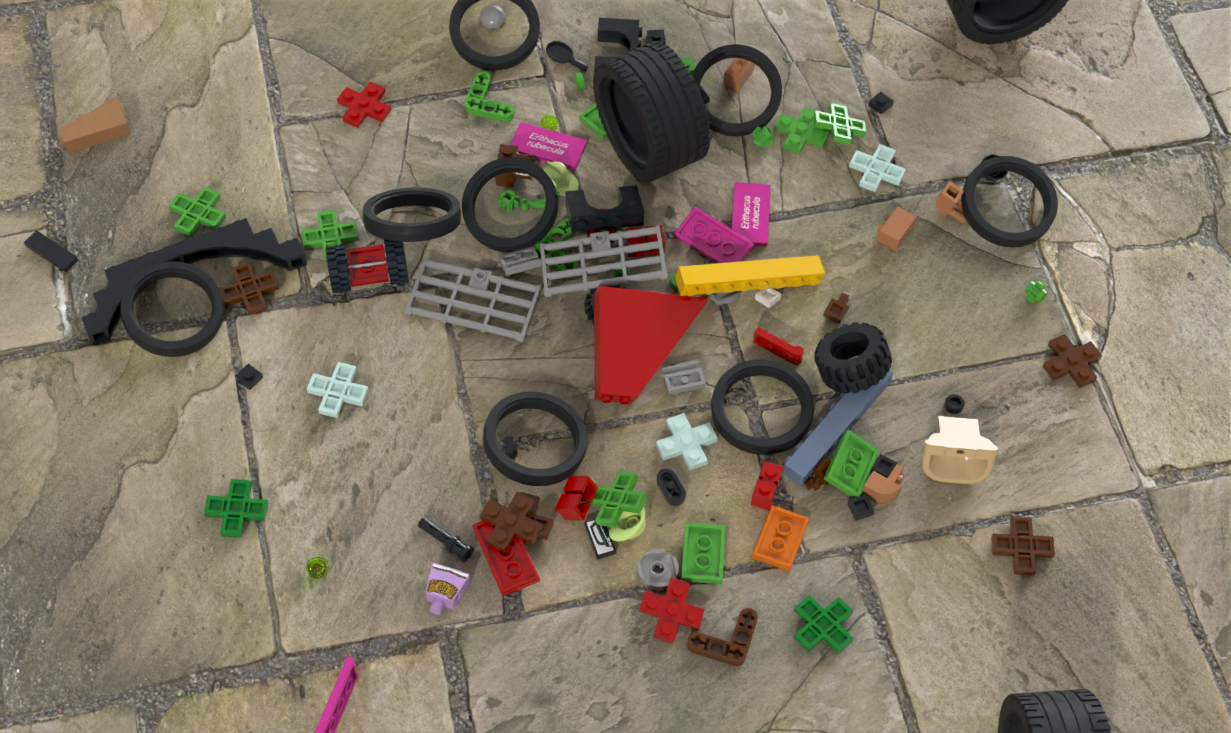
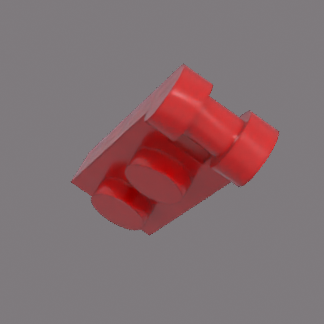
[753,327,804,365]

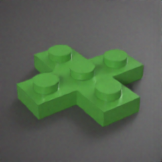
[813,103,867,145]
[774,107,830,154]
[169,187,226,237]
[301,210,359,261]
[587,471,647,528]

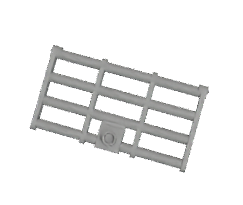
[540,225,669,298]
[404,257,542,343]

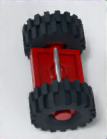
[325,239,409,294]

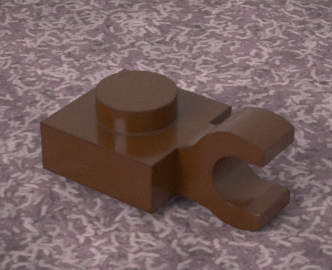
[823,291,850,324]
[804,457,831,491]

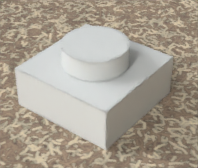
[755,288,782,308]

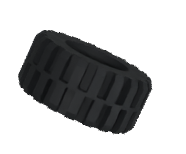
[814,322,892,393]

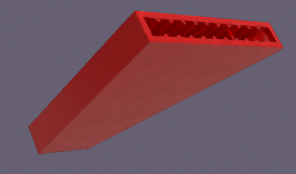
[594,286,708,405]

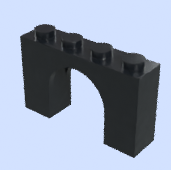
[594,17,643,71]
[565,185,644,232]

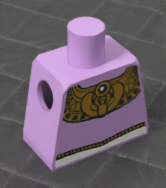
[426,562,471,615]

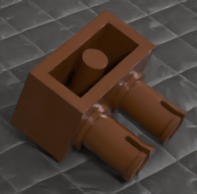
[495,144,535,187]

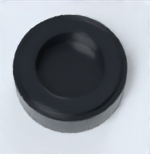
[944,394,965,414]

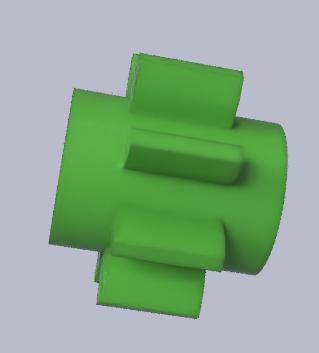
[752,126,774,148]
[497,190,520,212]
[1024,281,1048,303]

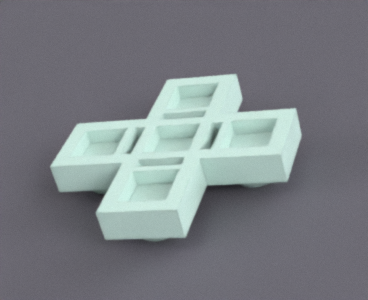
[849,144,906,192]
[307,362,369,418]
[656,413,718,471]

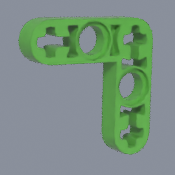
[465,71,514,122]
[535,218,578,279]

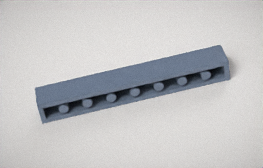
[783,370,893,487]

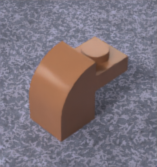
[935,181,966,224]
[861,464,904,503]

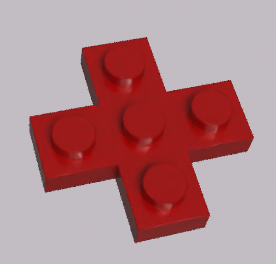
[337,82,392,128]
[639,577,705,644]

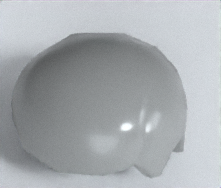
[480,5,506,29]

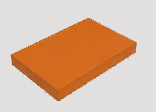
[752,505,810,572]

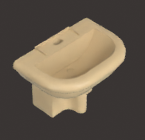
[922,416,997,484]

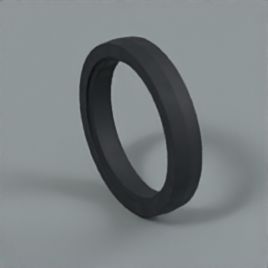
[449,0,540,71]
[692,44,782,136]
[961,156,1058,248]
[462,157,558,253]
[363,187,461,242]
[120,262,224,357]
[711,359,814,455]
[483,391,587,486]

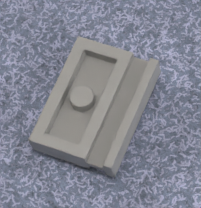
[498,246,542,276]
[661,360,706,395]

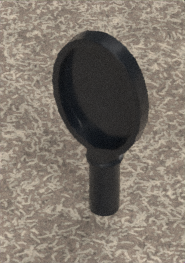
[546,41,588,72]

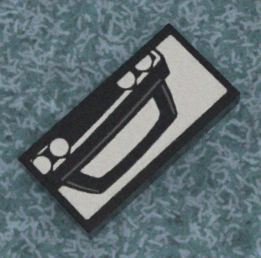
[584,519,616,560]

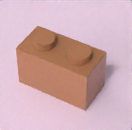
[723,58,755,92]
[877,207,917,251]

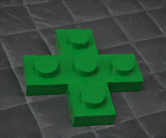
[204,479,269,538]
[794,595,854,654]

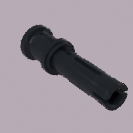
[418,516,474,562]

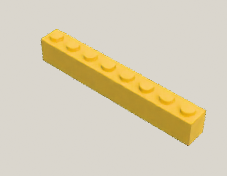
[675,255,825,296]

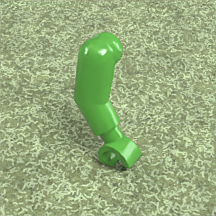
[520,190,560,211]

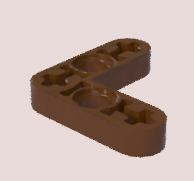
[687,608,758,666]

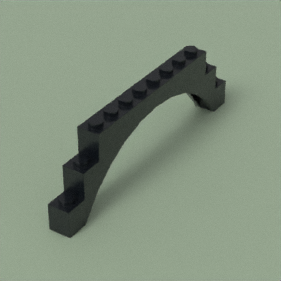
[81,218,307,345]

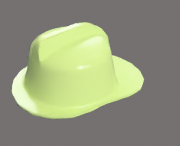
[543,161,579,197]
[609,507,646,542]

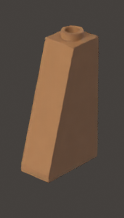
[58,97,131,153]

